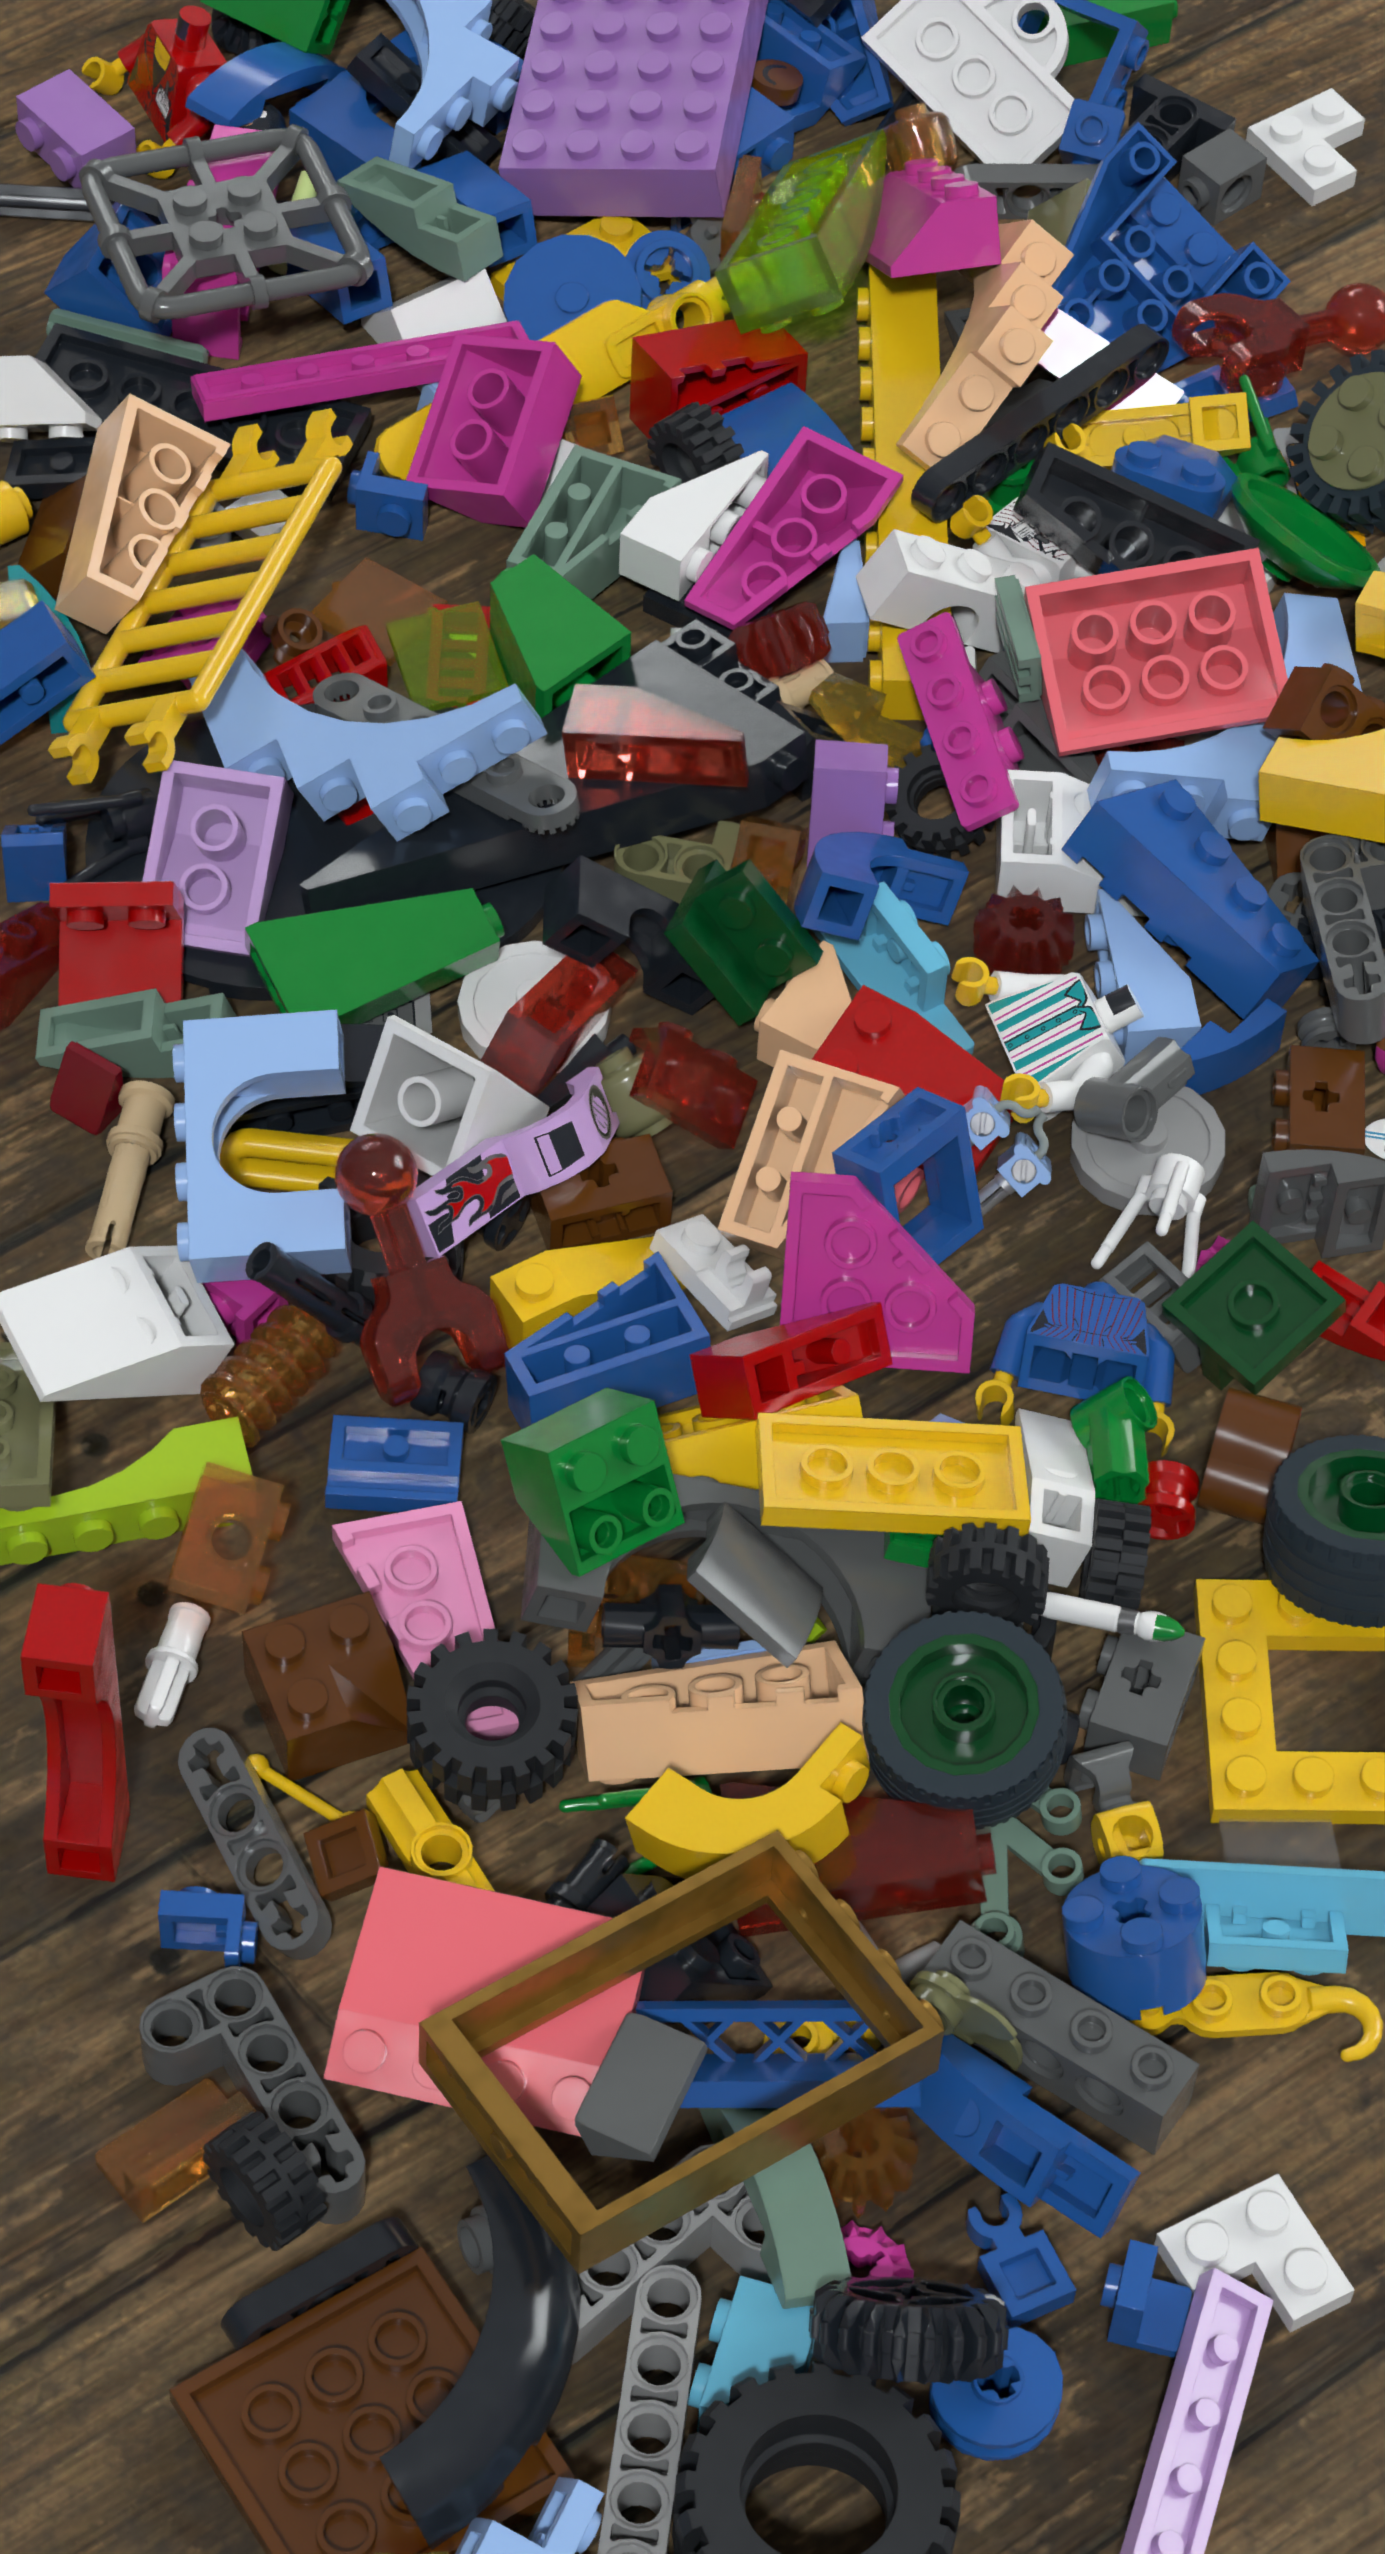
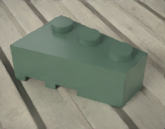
[506,445,682,600]

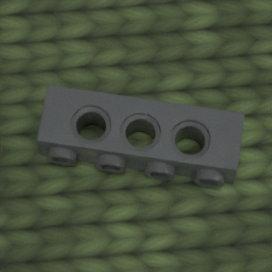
[923,1920,1200,2155]

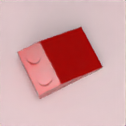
[812,985,1014,1180]

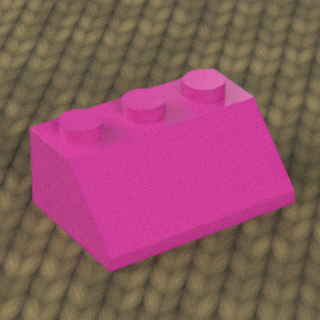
[406,333,582,528]

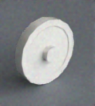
[457,941,612,1077]

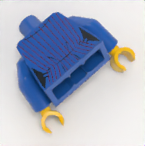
[975,1281,1175,1457]

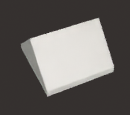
[361,269,507,391]

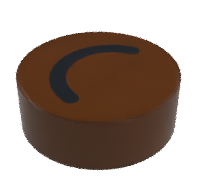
[751,59,803,107]

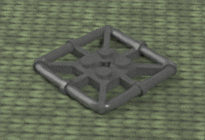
[79,124,374,324]

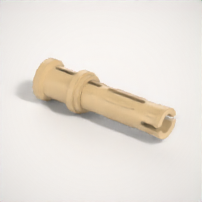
[85,1080,175,1259]

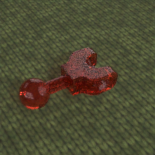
[1172,283,1385,397]
[334,1133,508,1408]

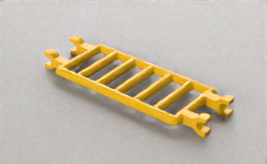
[48,408,353,786]

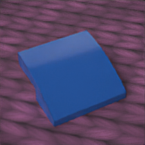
[721,382,855,478]

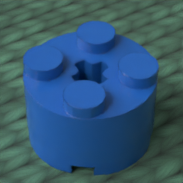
[1062,1856,1207,2021]

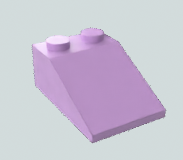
[142,760,294,957]

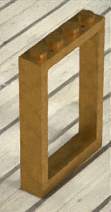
[419,1830,944,2275]

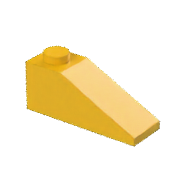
[490,1236,686,1349]

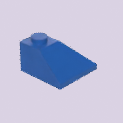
[44,202,172,337]

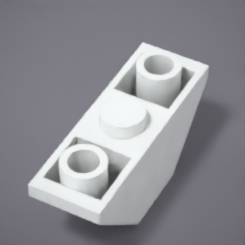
[0,355,101,443]

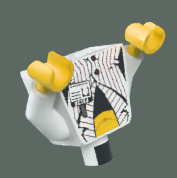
[950,423,1094,584]

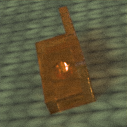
[95,2079,256,2223]

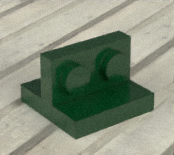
[664,859,824,1026]
[1161,1220,1346,1394]

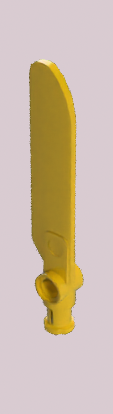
[374,259,760,481]

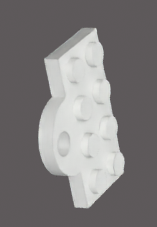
[861,0,1075,164]

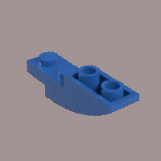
[910,2034,1141,2239]

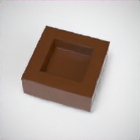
[303,1809,390,1902]

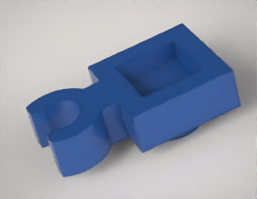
[966,2193,1076,2329]

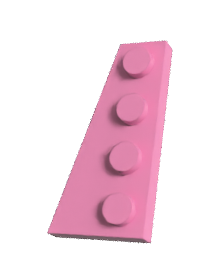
[332,1501,519,1741]

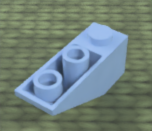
[1084,889,1201,1066]

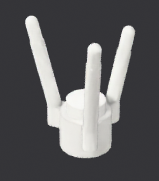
[1091,1153,1206,1278]

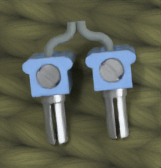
[963,1085,1052,1217]

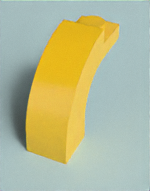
[625,1723,870,1879]

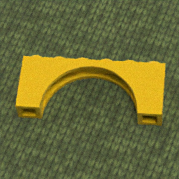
[1259,571,1385,843]

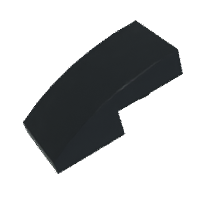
[662,619,781,710]

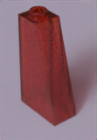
[720,1782,997,1937]

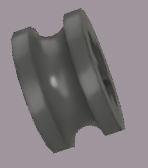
[1297,1007,1357,1050]

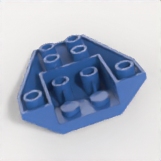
[1051,122,1290,373]

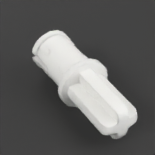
[134,1602,211,1729]

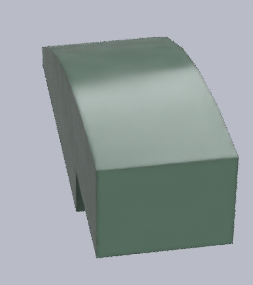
[337,156,503,282]
[35,988,237,1078]

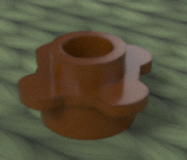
[261,608,324,665]

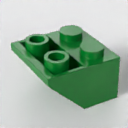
[501,1387,685,1577]

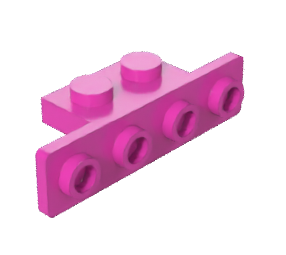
[897,612,1024,832]

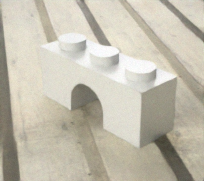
[855,529,1039,653]

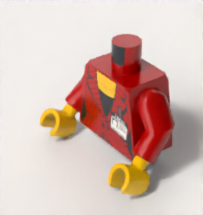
[82,5,227,179]

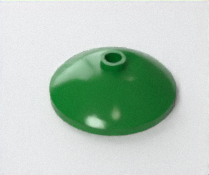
[1231,473,1381,590]

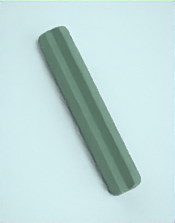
[46,308,209,364]

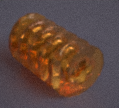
[200,1305,337,1448]

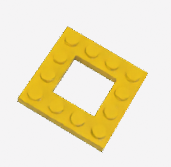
[1193,1579,1385,1825]

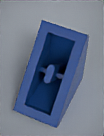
[1,823,68,903]

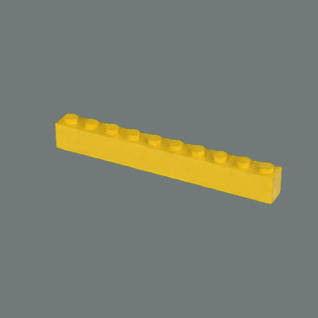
[856,264,951,721]

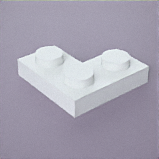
[1246,88,1365,206]
[1154,2174,1354,2333]

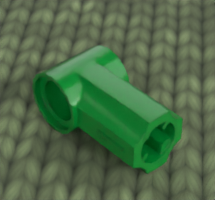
[1070,1376,1158,1504]

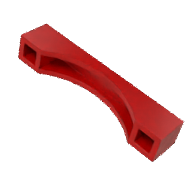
[20,1583,130,1882]

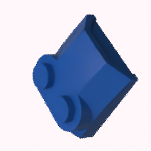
[1111,434,1237,520]

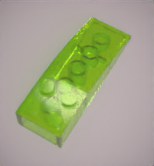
[714,129,887,334]

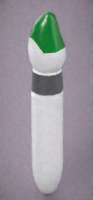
[1040,1592,1185,1642]

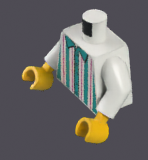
[951,957,1144,1123]

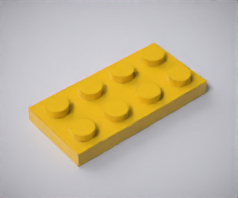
[755,1413,1031,1537]

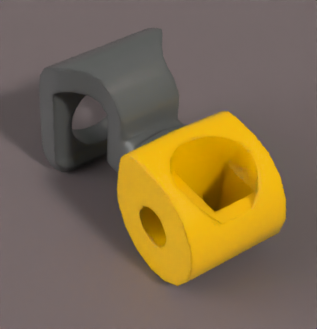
[1064,1741,1164,1866]

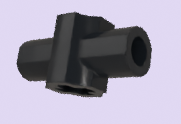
[601,1584,740,1669]

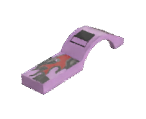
[399,1067,620,1257]

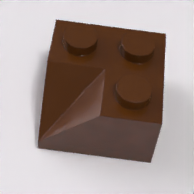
[242,1591,407,1781]

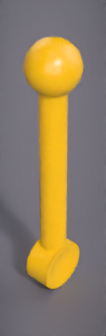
[248,1753,356,1822]

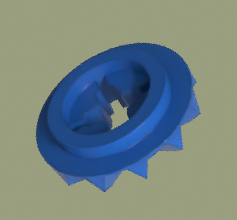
[626,230,710,319]

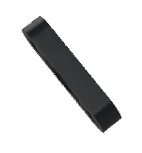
[221,2217,420,2351]

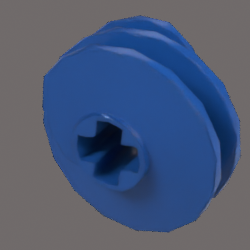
[929,2327,1063,2461]

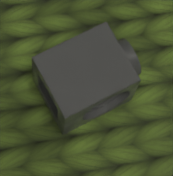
[1178,128,1267,226]

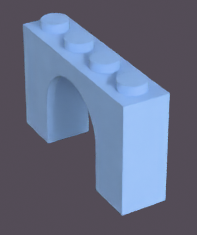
[172,1010,352,1283]

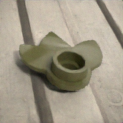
[909,1970,1023,2071]

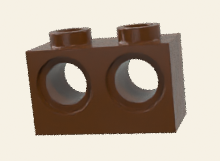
[1263,663,1385,740]

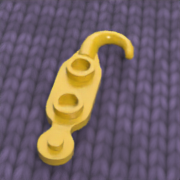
[1128,1972,1383,2062]

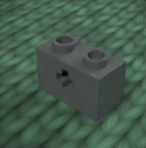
[1079,1632,1205,1781]

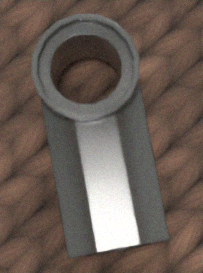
[1074,1037,1195,1142]

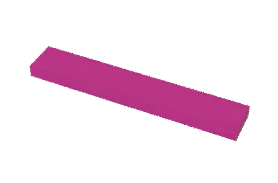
[190,320,529,422]

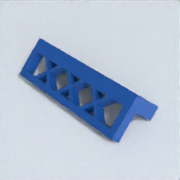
[636,2000,923,2108]

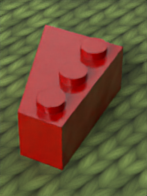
[629,313,808,439]

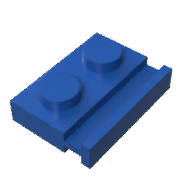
[325,1415,464,1513]

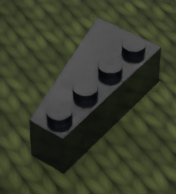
[1013,442,1260,575]

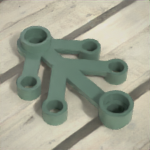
[903,1786,1084,1957]

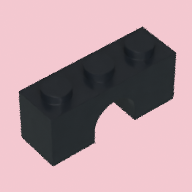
[542,856,715,1016]

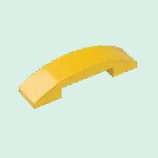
[1061,392,1251,471]

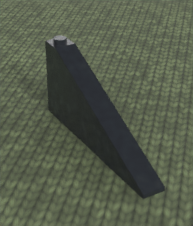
[299,640,809,914]

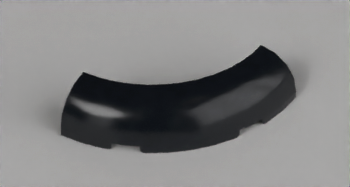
[380,2156,581,2550]

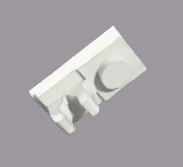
[649,1214,778,1332]

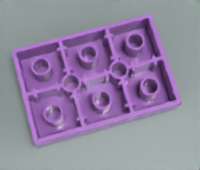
[498,0,768,218]

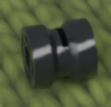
[410,1350,498,1434]

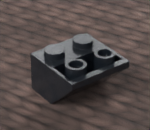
[585,1873,773,2034]

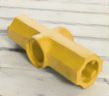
[366,1768,495,1891]

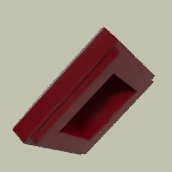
[50,1041,123,1135]

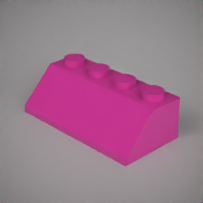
[840,159,1001,278]

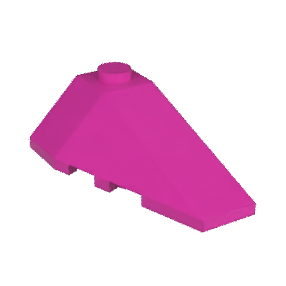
[684,426,903,631]

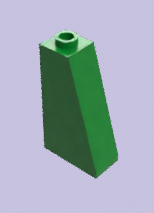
[245,888,505,1024]

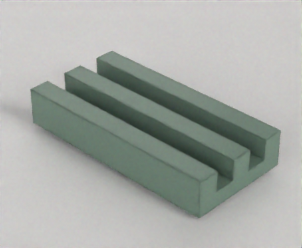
[995,575,1042,703]

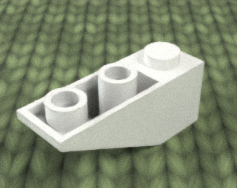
[619,450,769,601]
[1015,1408,1095,1588]

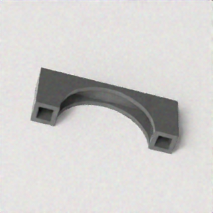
[521,1474,931,1685]

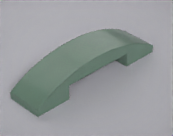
[699,2108,851,2309]

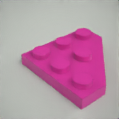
[780,1171,975,1373]

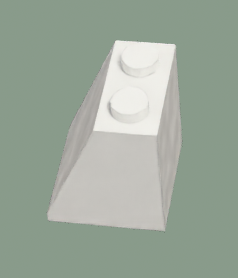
[350,1015,550,1176]

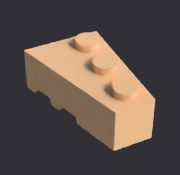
[718,1050,905,1259]

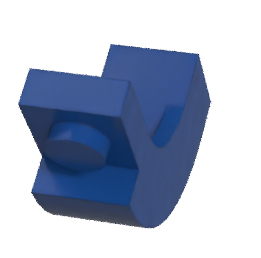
[794,832,969,941]

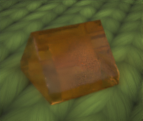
[561,395,624,455]

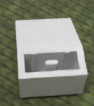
[995,769,1147,917]
[0,1245,234,1402]

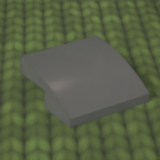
[1248,1149,1385,1259]
[687,1501,823,1668]

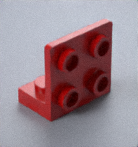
[49,881,184,1006]

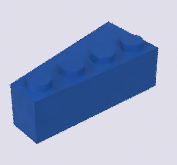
[1061,779,1320,1020]

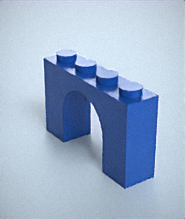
[289,30,524,182]
[286,150,537,325]

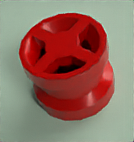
[1137,1460,1200,1540]

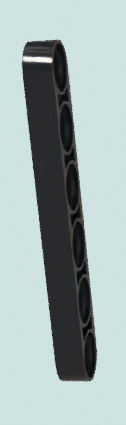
[911,324,1169,523]

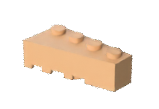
[54,393,231,634]
[570,1640,870,1785]

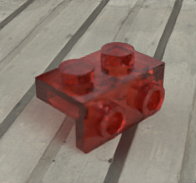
[629,1022,758,1149]

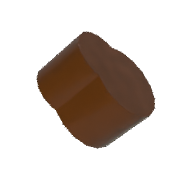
[1197,1388,1302,1525]

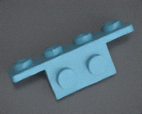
[812,881,974,1055]
[1139,1858,1385,1975]

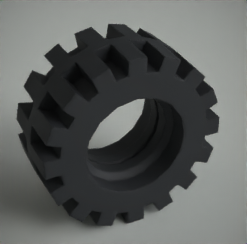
[885,744,996,859]
[926,1523,1050,1628]
[203,2111,327,2251]

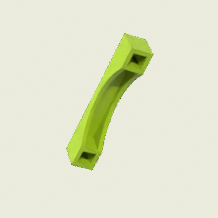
[0,1416,256,1566]

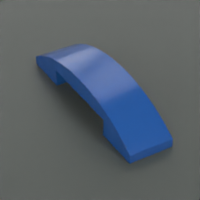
[185,42,346,127]

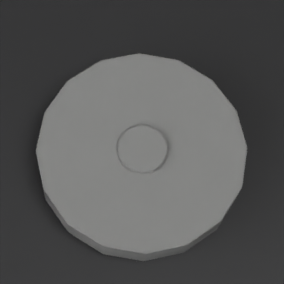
[1070,1086,1225,1216]

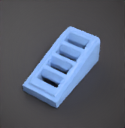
[819,538,870,663]

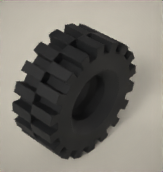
[407,1629,578,1812]

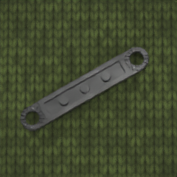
[313,673,581,834]

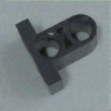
[1123,73,1236,182]

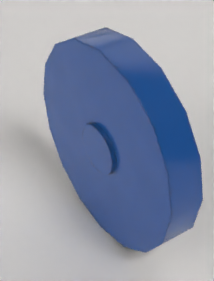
[503,235,642,340]

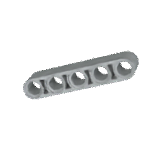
[598,2265,701,2554]

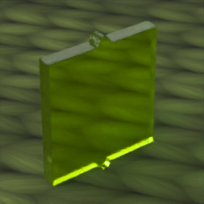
[386,601,508,711]

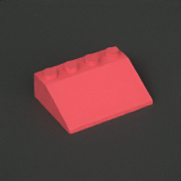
[1024,548,1288,757]
[323,1866,646,2137]

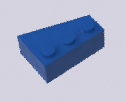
[504,1251,711,1429]

